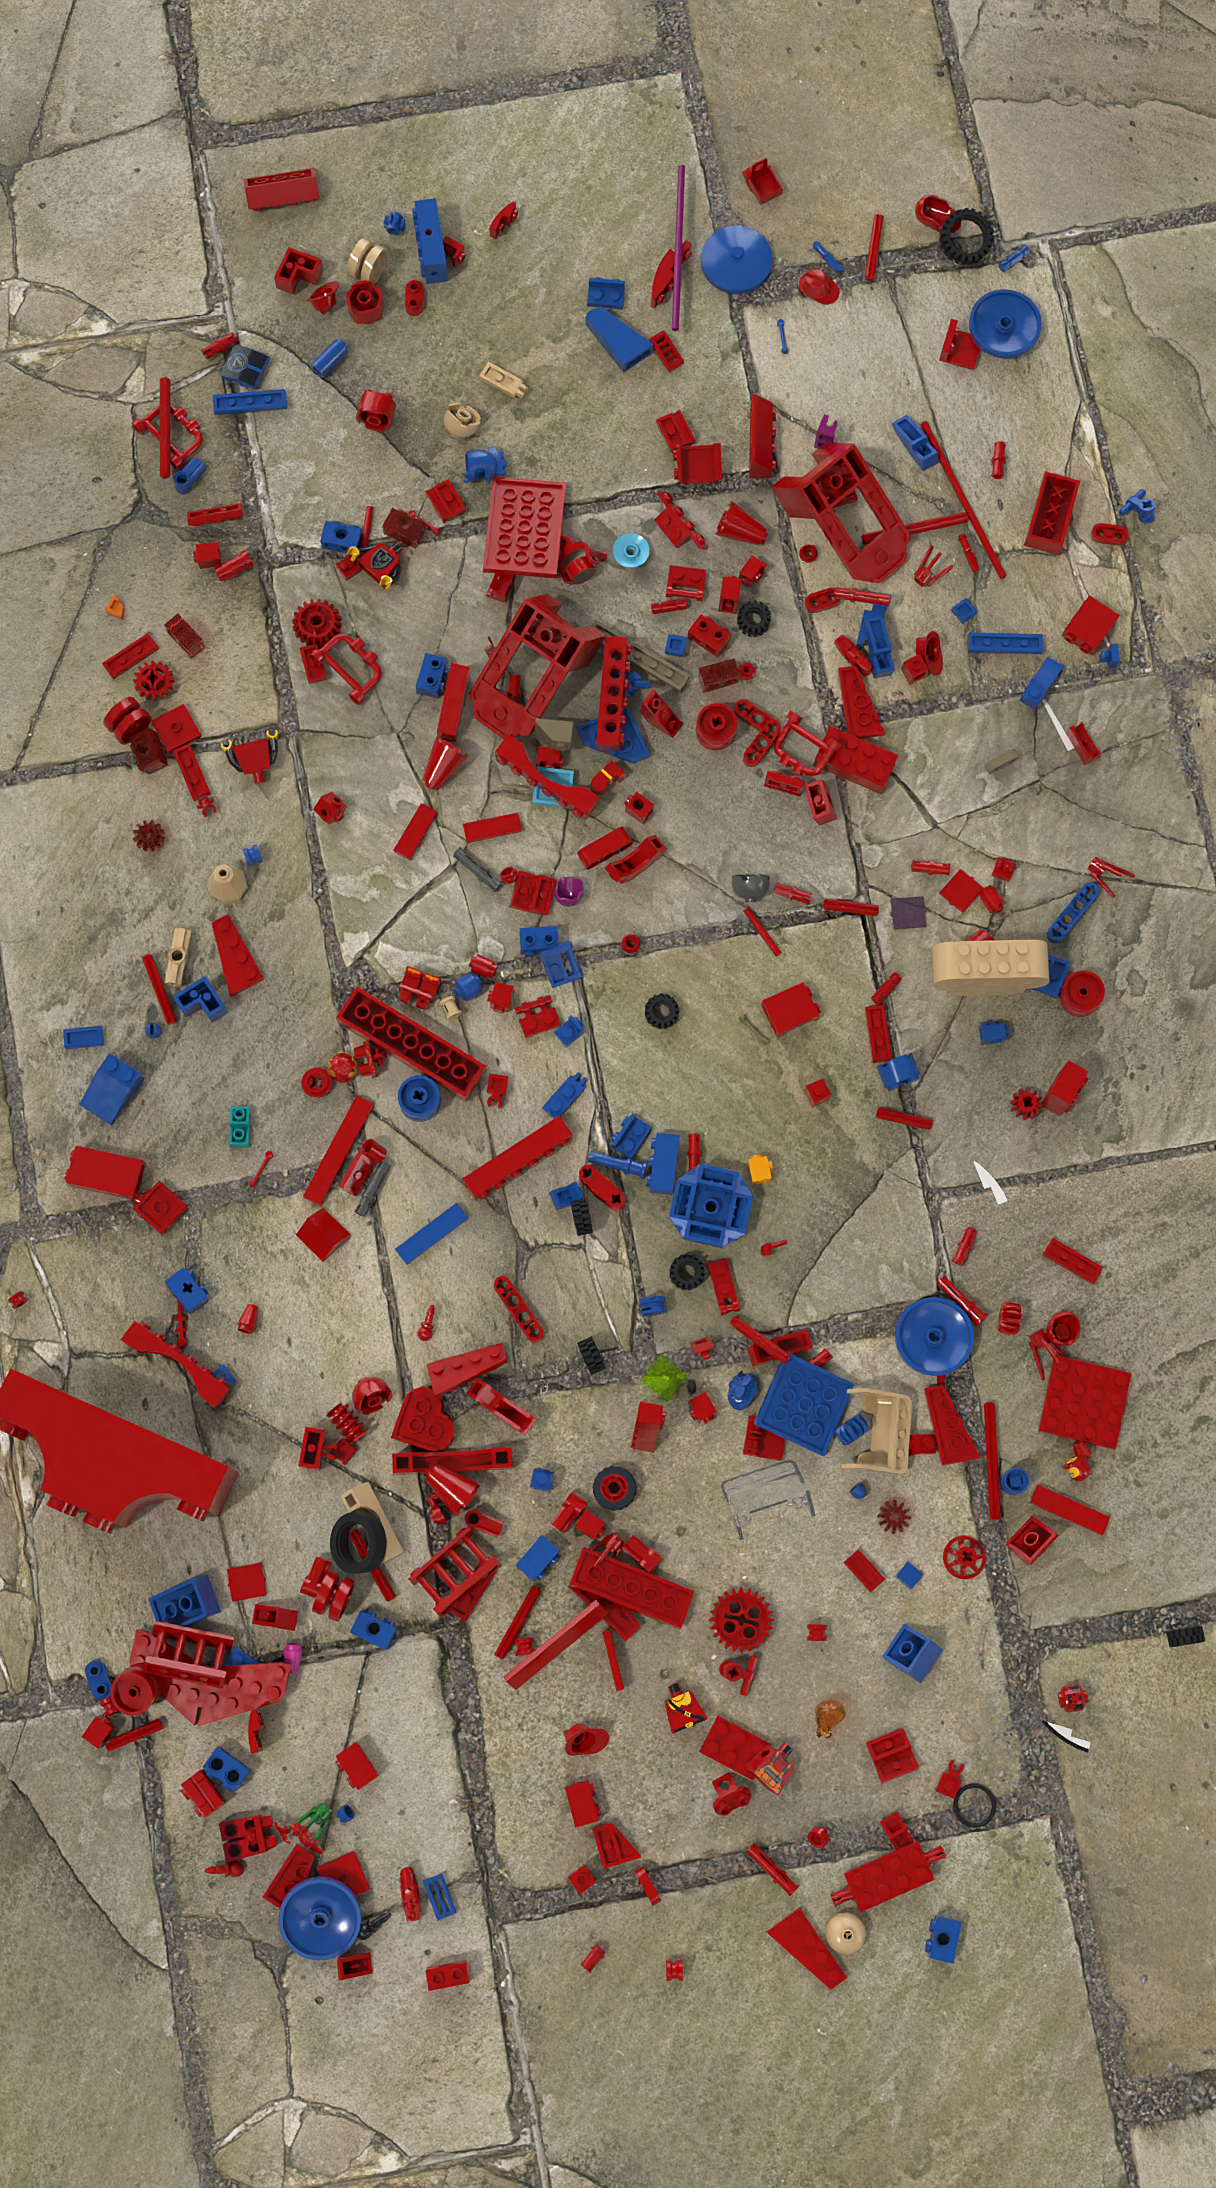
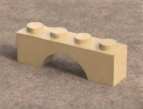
[341,1482,404,1566]

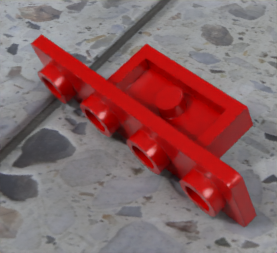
[654,491,708,550]

